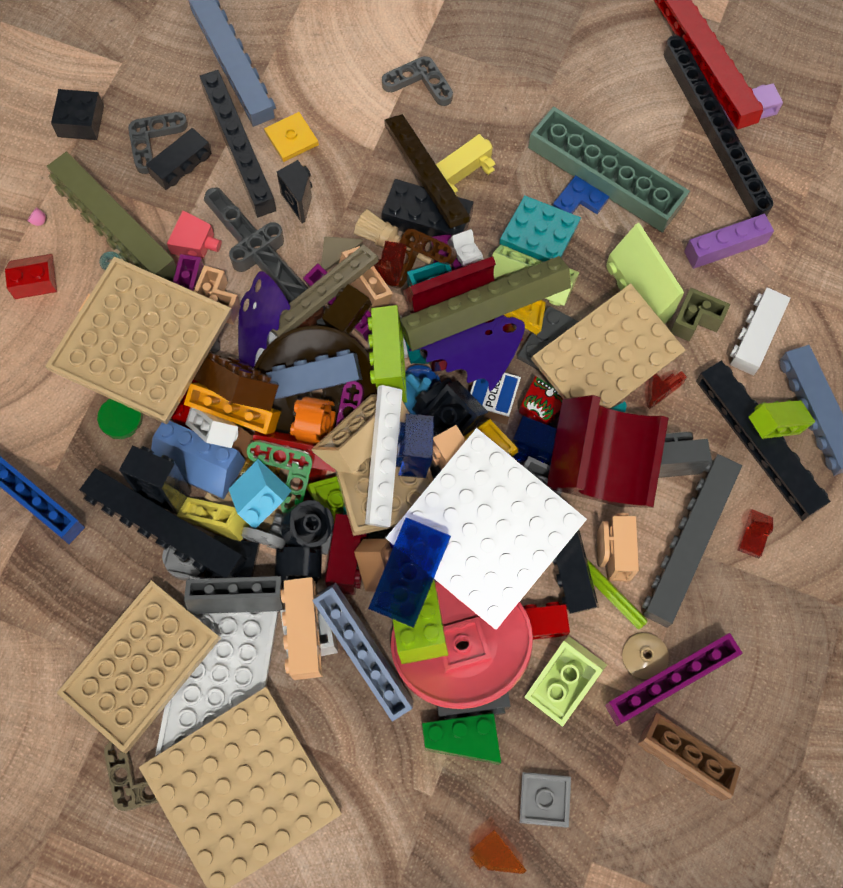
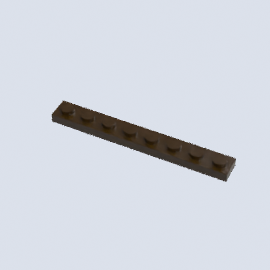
[384,114,470,228]

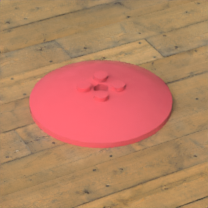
[391,581,533,709]

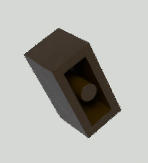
[322,284,372,335]

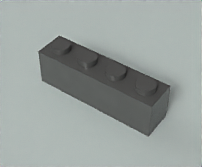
[184,576,284,614]

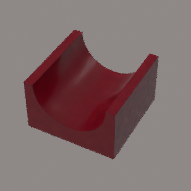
[403,256,523,372]
[547,395,669,508]

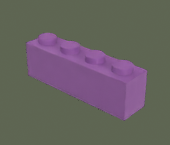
[684,214,774,269]

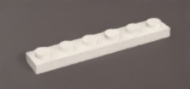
[365,385,402,528]

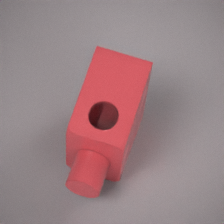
[167,211,221,259]

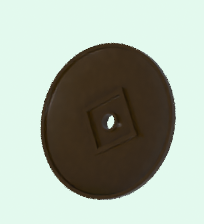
[254,326,377,434]

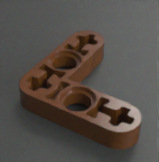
[385,229,457,288]

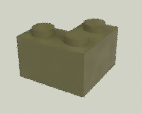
[670,287,731,341]

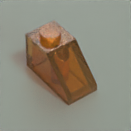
[470,830,527,874]

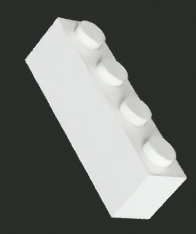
[730,288,790,376]

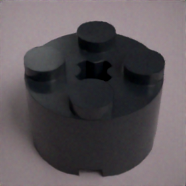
[280,500,334,549]
[275,547,322,584]

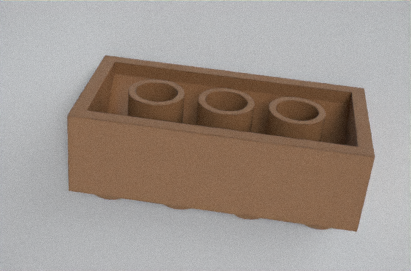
[637,712,741,801]

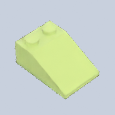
[525,637,607,726]

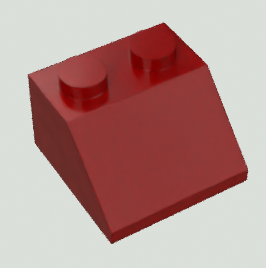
[5,254,57,299]

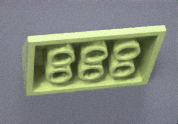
[606,223,684,324]

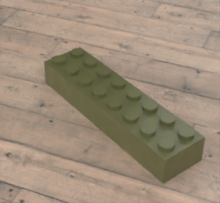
[47,151,177,282]

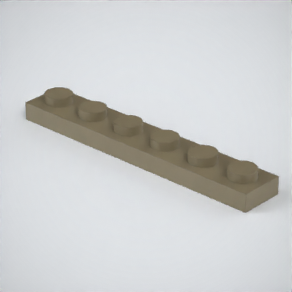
[271,244,379,338]

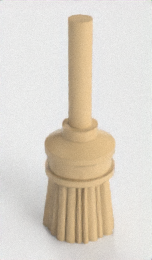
[354,209,434,265]

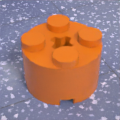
[290,396,336,444]

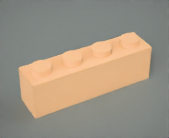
[281,577,323,680]

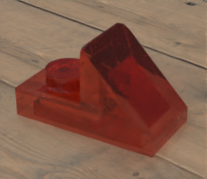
[374,241,407,287]
[647,371,687,409]
[737,509,773,559]

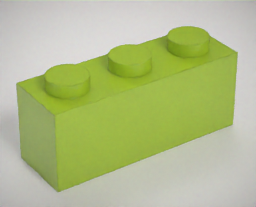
[749,400,815,439]

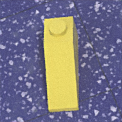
[177,497,250,541]

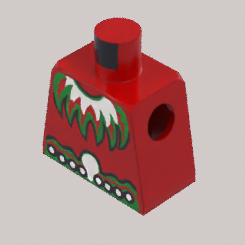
[519,376,563,432]

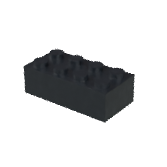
[382,179,474,237]
[119,445,191,514]

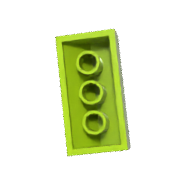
[368,305,407,403]

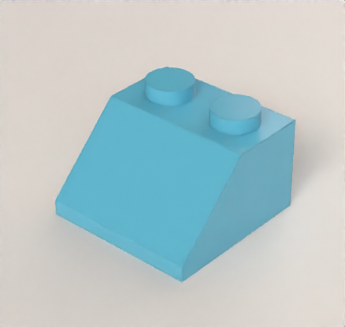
[228,459,292,529]

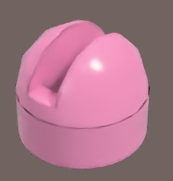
[27,207,46,226]

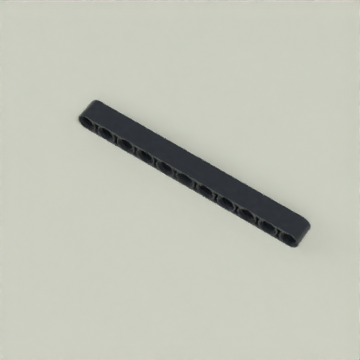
[663,35,773,218]

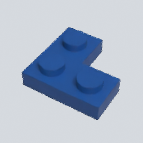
[553,175,609,214]

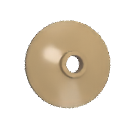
[622,633,669,680]

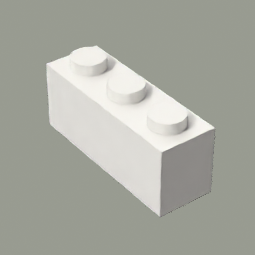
[186,407,238,448]

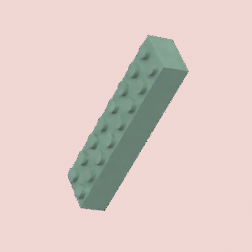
[528,106,690,233]

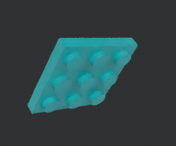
[499,195,581,262]

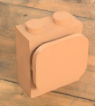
[597,513,639,581]

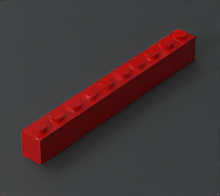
[654,0,763,130]

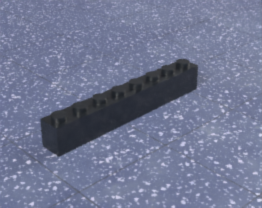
[199,70,276,218]
[696,360,831,521]
[79,468,246,578]

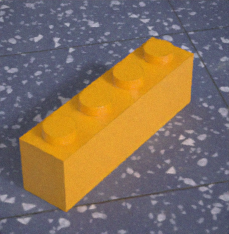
[184,382,281,434]

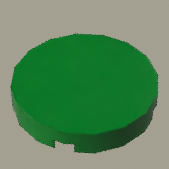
[97,399,143,439]

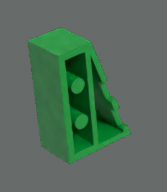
[422,713,501,765]

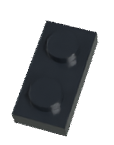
[412,378,452,415]

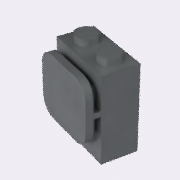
[659,432,712,478]

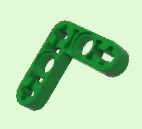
[247,440,313,513]

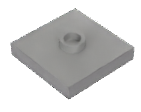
[519,772,571,828]

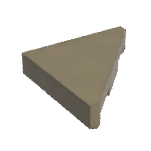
[321,237,363,271]

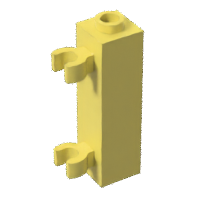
[436,134,495,193]

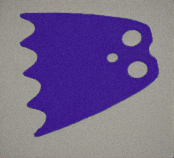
[238,271,290,368]
[409,315,525,391]

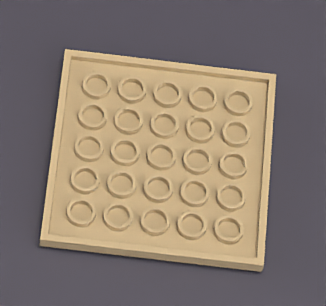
[45,257,232,424]
[139,687,342,888]

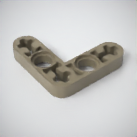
[104,741,158,811]

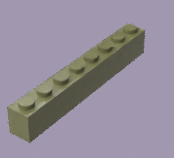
[400,256,571,351]

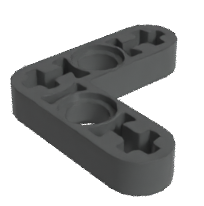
[382,56,453,106]
[128,112,188,174]

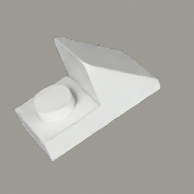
[448,229,483,267]

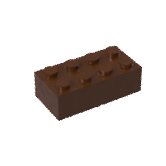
[194,352,279,411]

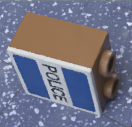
[469,373,521,425]

